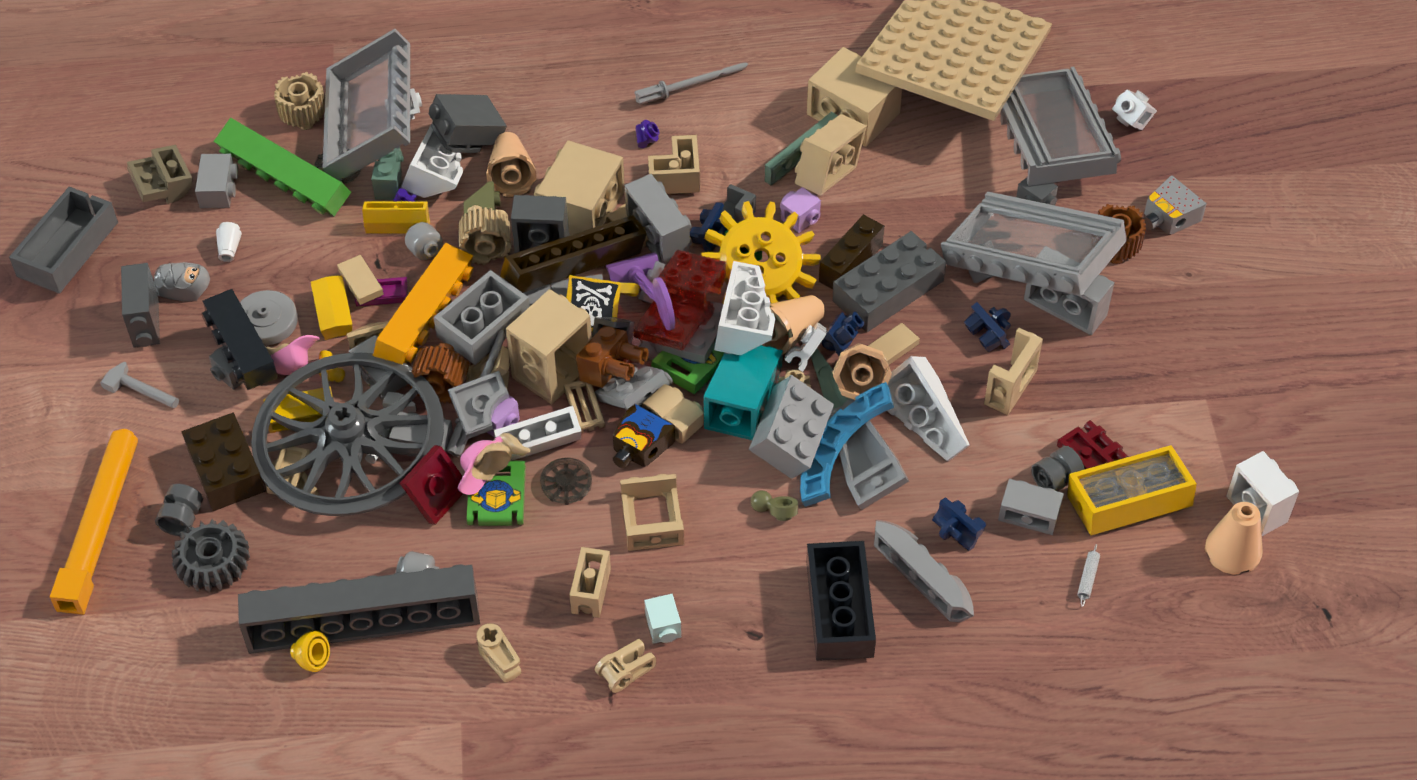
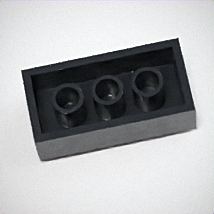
[806,541,876,661]

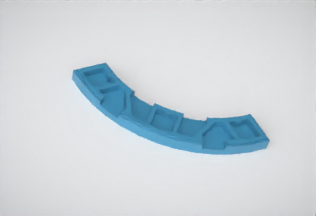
[800,382,894,507]

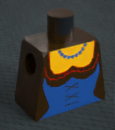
[613,404,675,469]

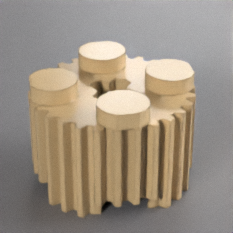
[274,72,325,130]
[459,205,511,265]

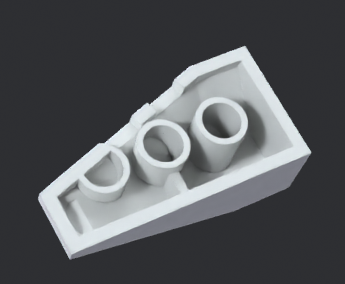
[401,121,463,198]
[714,261,775,355]
[887,356,970,461]

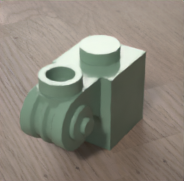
[371,148,404,200]

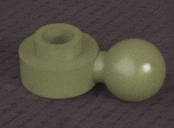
[751,490,798,521]

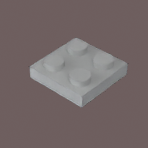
[594,363,667,409]

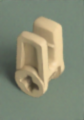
[477,624,521,683]
[595,639,656,693]

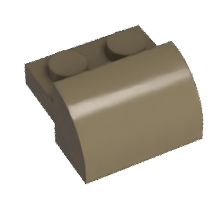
[127,145,192,204]

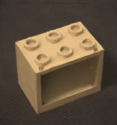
[807,47,902,147]
[534,140,625,236]
[506,289,592,405]

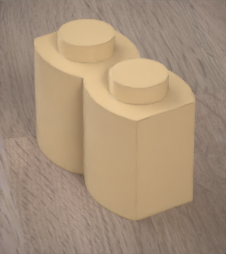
[642,384,704,444]

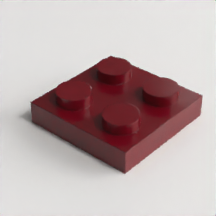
[399,445,463,525]

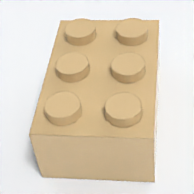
[795,114,867,196]

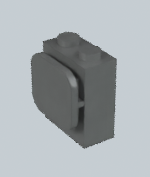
[428,94,507,153]

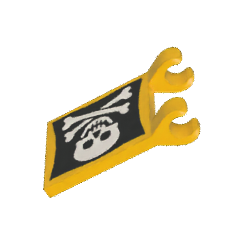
[566,275,640,334]

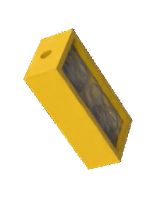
[1067,445,1197,536]

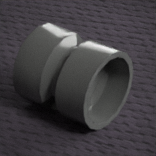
[1031,445,1084,491]
[155,484,203,537]

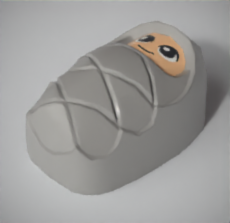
[154,262,210,302]

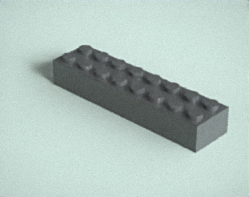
[238,564,480,654]

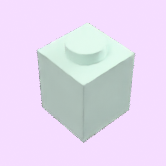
[644,594,681,644]

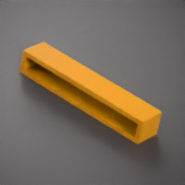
[373,243,474,365]

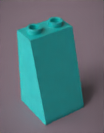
[704,345,783,440]

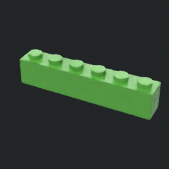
[213,117,351,216]

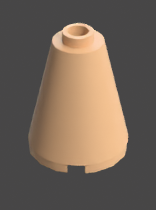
[486,132,536,197]
[761,295,824,355]
[1205,502,1263,575]

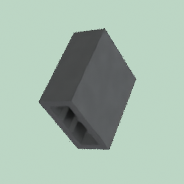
[121,263,160,348]

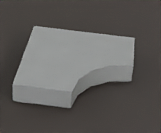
[448,371,509,439]

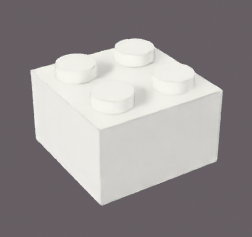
[1226,451,1299,536]

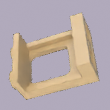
[984,328,1043,415]
[620,474,684,551]

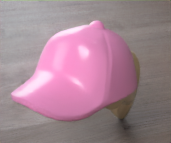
[266,335,320,375]
[458,433,531,495]

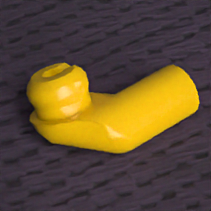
[319,350,345,382]

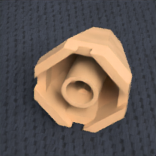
[832,343,892,400]

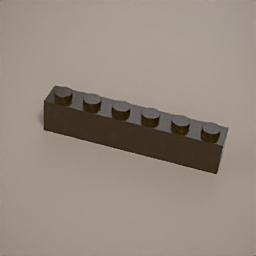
[500,215,647,293]

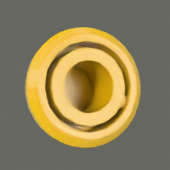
[290,631,330,672]

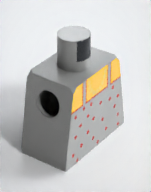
[1143,176,1207,235]

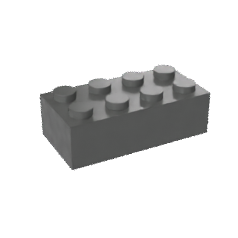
[9,186,118,294]
[832,231,946,332]

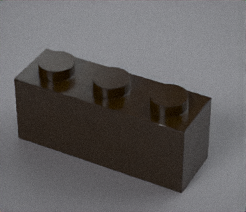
[819,214,885,289]

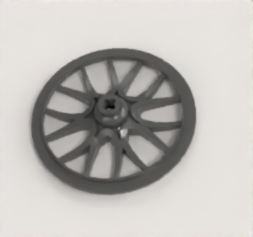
[251,352,444,516]

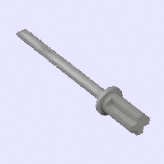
[634,63,748,105]
[446,330,506,457]

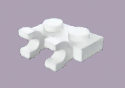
[785,322,826,372]

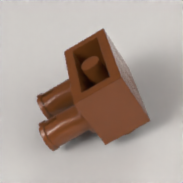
[576,325,649,388]

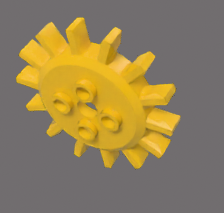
[700,201,821,304]

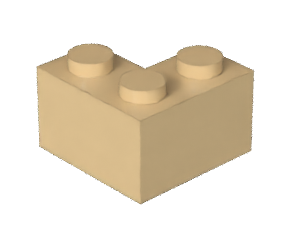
[648,135,700,194]

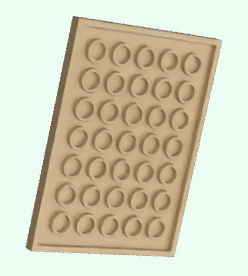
[855,0,1052,121]

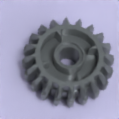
[172,519,250,593]

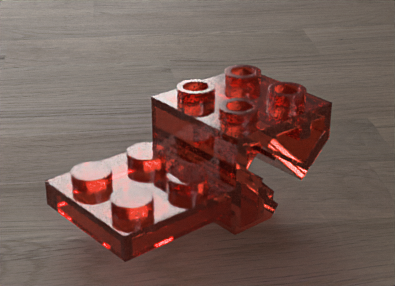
[634,250,726,351]

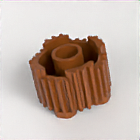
[1091,204,1146,264]
[410,343,470,404]

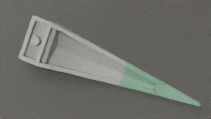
[811,348,909,510]

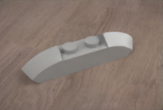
[874,520,974,622]

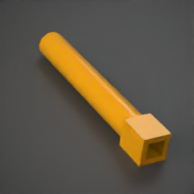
[50,429,138,615]

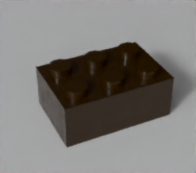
[181,412,265,511]

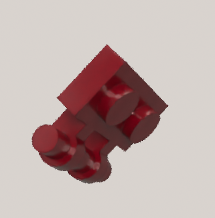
[1057,420,1129,470]

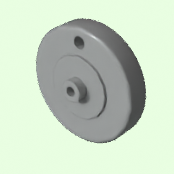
[240,290,298,346]

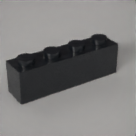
[201,289,278,390]

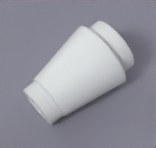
[216,222,242,262]

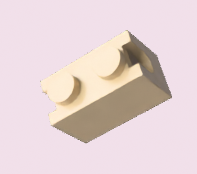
[570,547,611,618]

